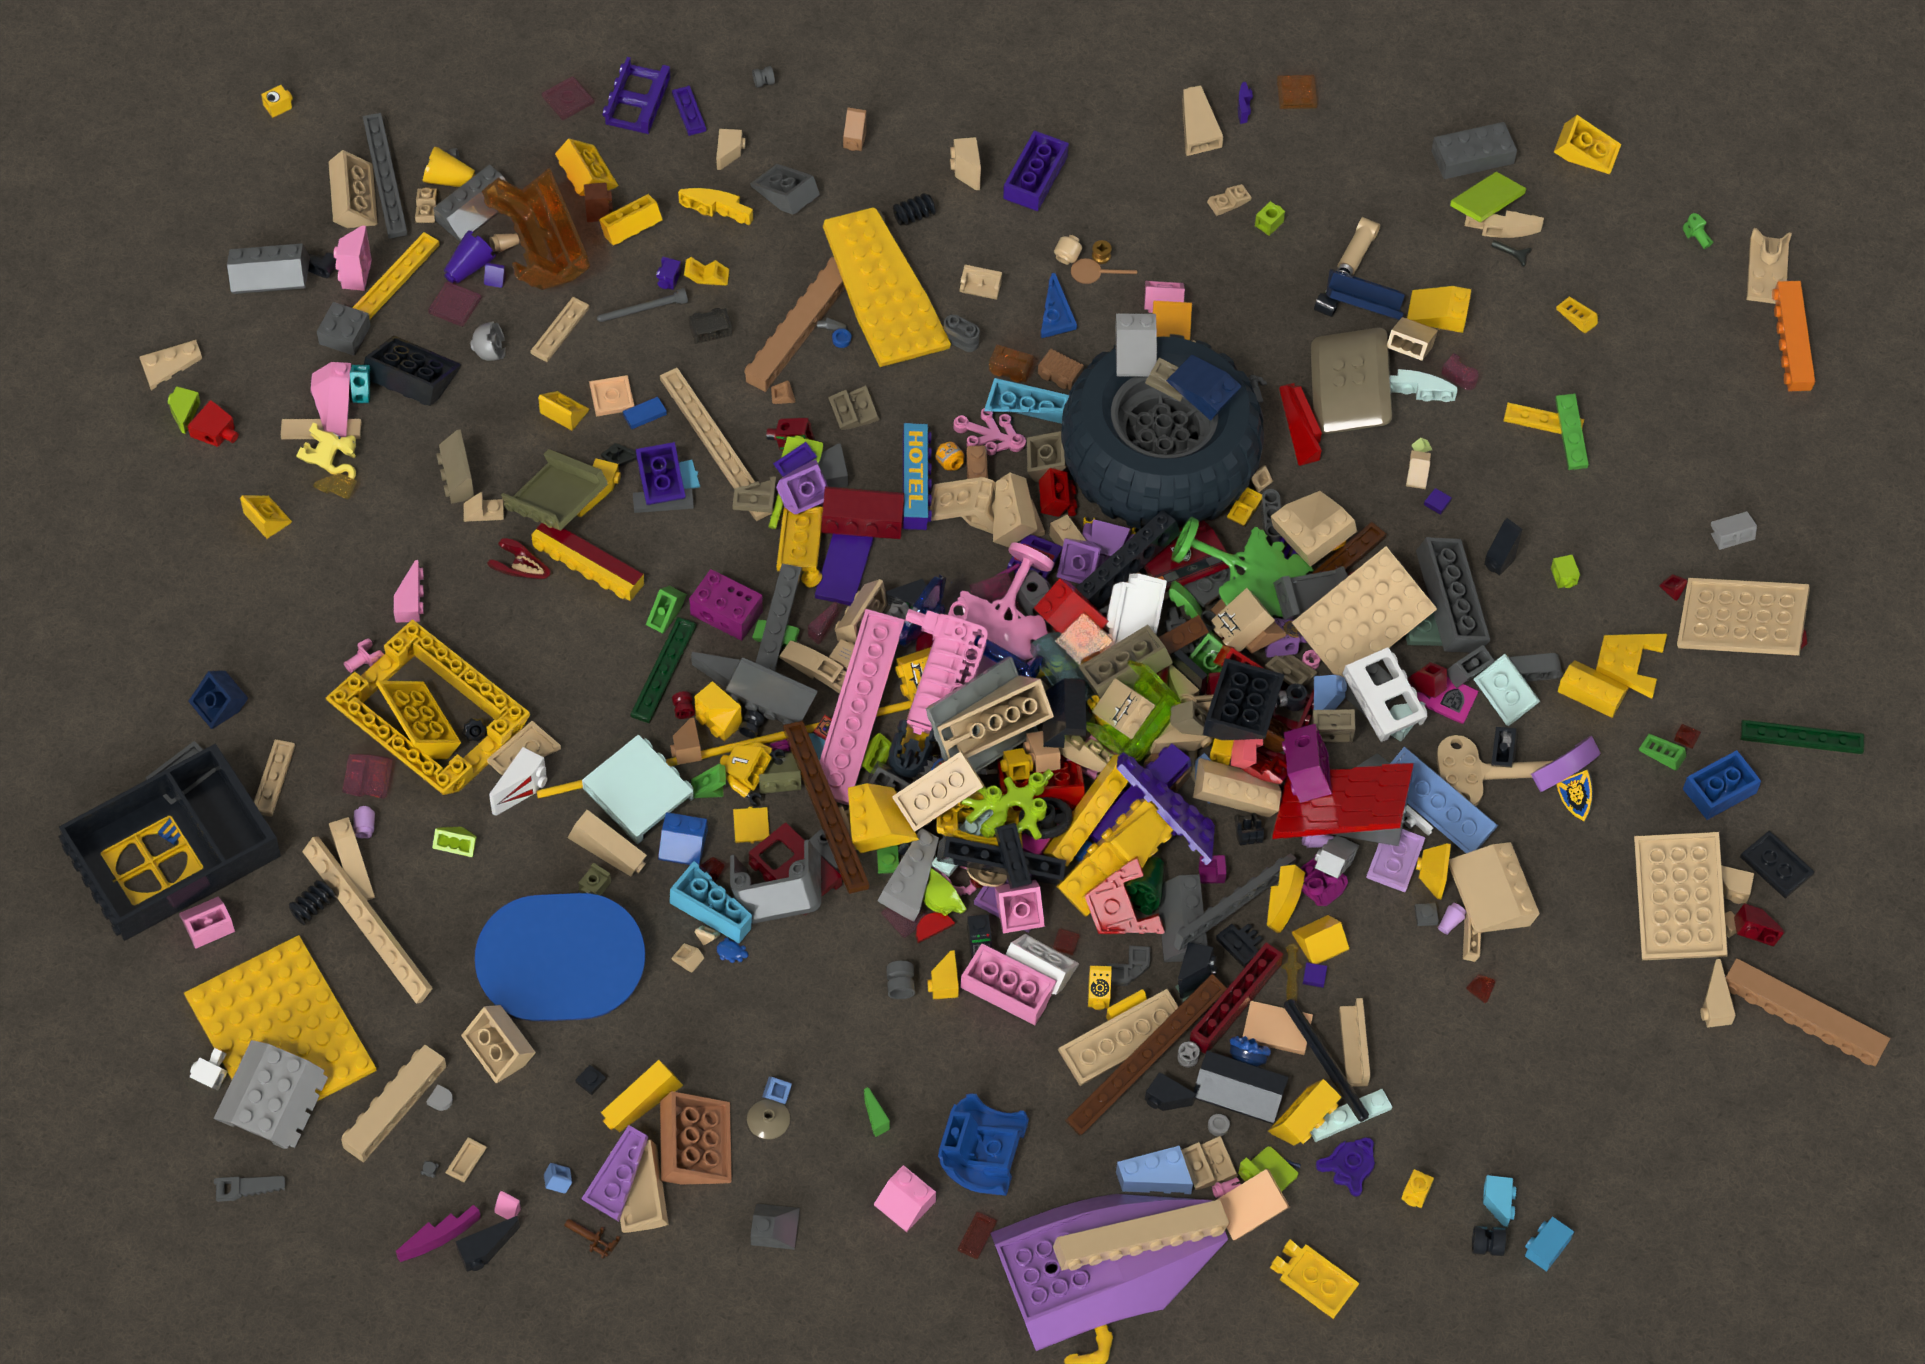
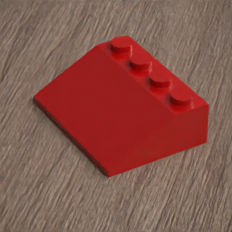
[997,754,1084,812]

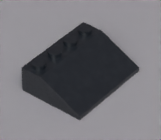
[364,335,461,406]
[1202,658,1285,740]

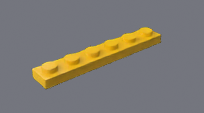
[353,232,440,319]

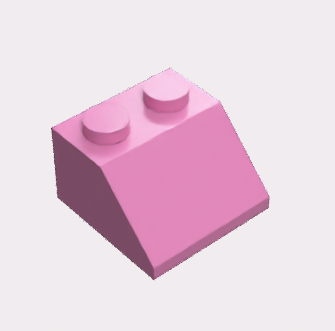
[1144,281,1185,313]
[995,880,1045,933]
[874,1165,936,1232]

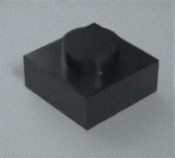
[575,1065,606,1095]

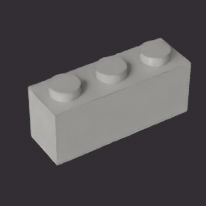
[1315,835,1359,878]

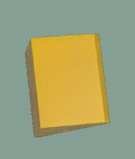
[538,391,589,431]
[240,495,292,539]
[1292,915,1349,964]

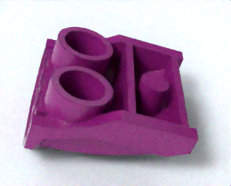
[1300,854,1348,906]

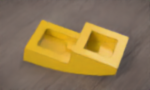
[1227,487,1262,527]

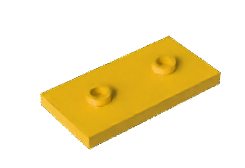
[776,507,823,571]

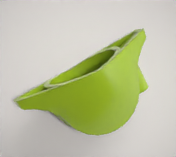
[923,868,967,916]

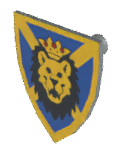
[1556,770,1593,821]

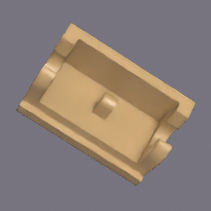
[960,265,1002,300]

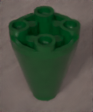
[1124,857,1164,915]

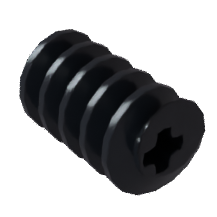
[893,193,936,225]
[289,880,337,925]

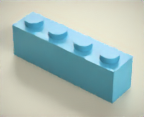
[984,378,1069,424]

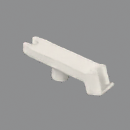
[1404,805,1433,836]

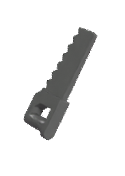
[214,1176,285,1202]

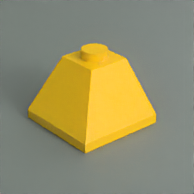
[1416,844,1451,899]

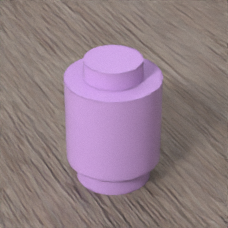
[353,806,375,838]

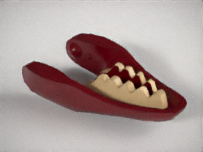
[487,538,551,579]

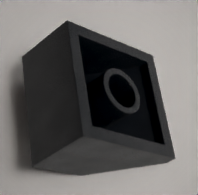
[1178,942,1218,999]

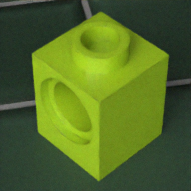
[1255,201,1285,236]
[1551,555,1580,588]

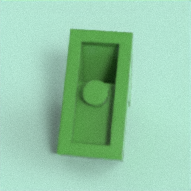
[691,764,726,798]

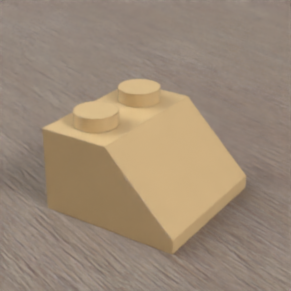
[950,137,981,190]

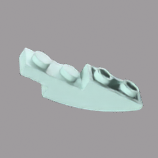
[1390,369,1457,402]

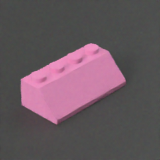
[961,944,1056,1025]

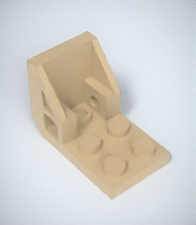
[928,477,996,534]

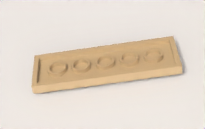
[1058,989,1178,1086]

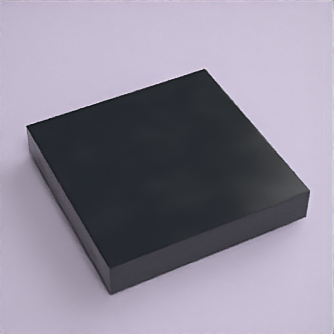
[1173,650,1207,696]

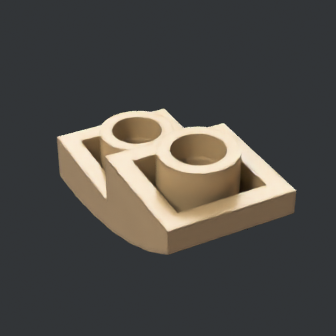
[1207,184,1252,216]
[415,188,437,223]

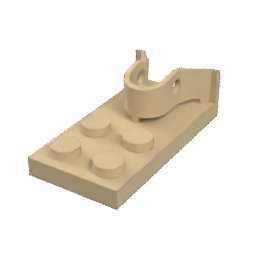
[1746,228,1792,304]
[892,751,984,832]

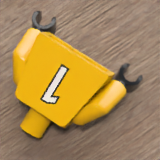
[720,742,785,807]

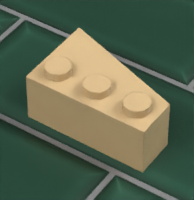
[993,473,1038,547]

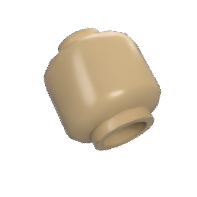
[1054,235,1082,265]

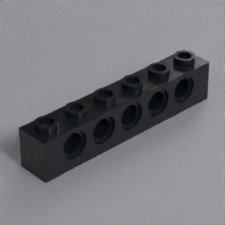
[1076,510,1181,609]

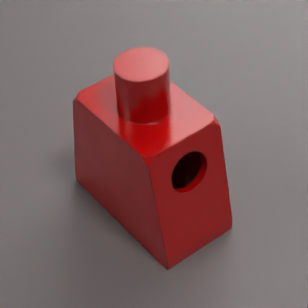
[188,400,239,447]

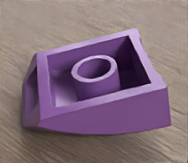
[776,459,828,514]

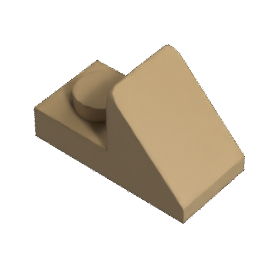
[1406,450,1431,489]
[464,492,504,522]

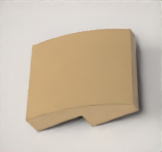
[1181,1136,1238,1190]

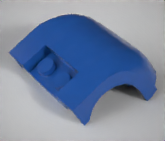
[938,1094,1029,1196]

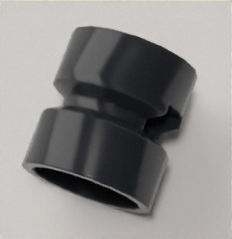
[1472,1225,1506,1256]

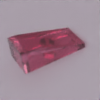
[808,602,838,645]

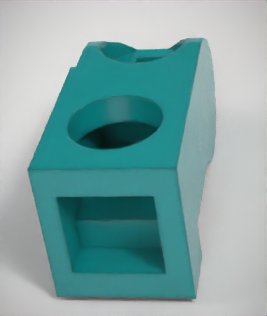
[350,365,370,403]

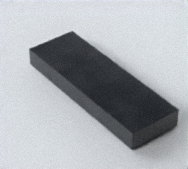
[994,823,1032,889]

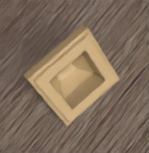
[1251,465,1273,492]
[695,925,721,945]

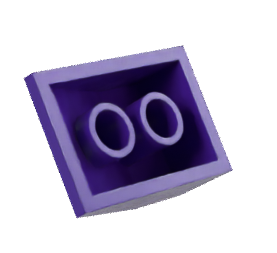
[636,442,686,505]

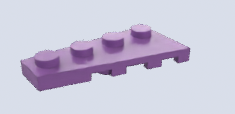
[582,1125,648,1222]

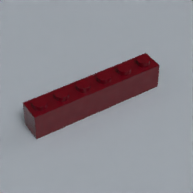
[1189,942,1283,1054]

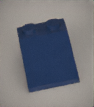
[1166,355,1242,421]

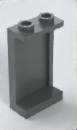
[1273,566,1348,621]

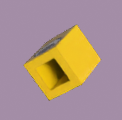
[261,85,293,118]

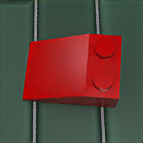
[1034,578,1109,651]

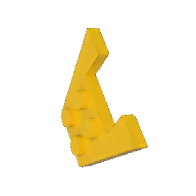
[1596,634,1667,699]

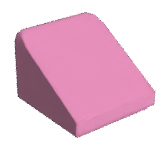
[495,1191,521,1220]

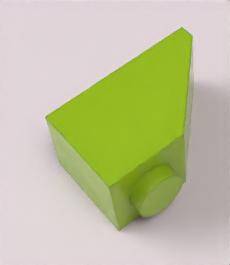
[168,386,201,434]

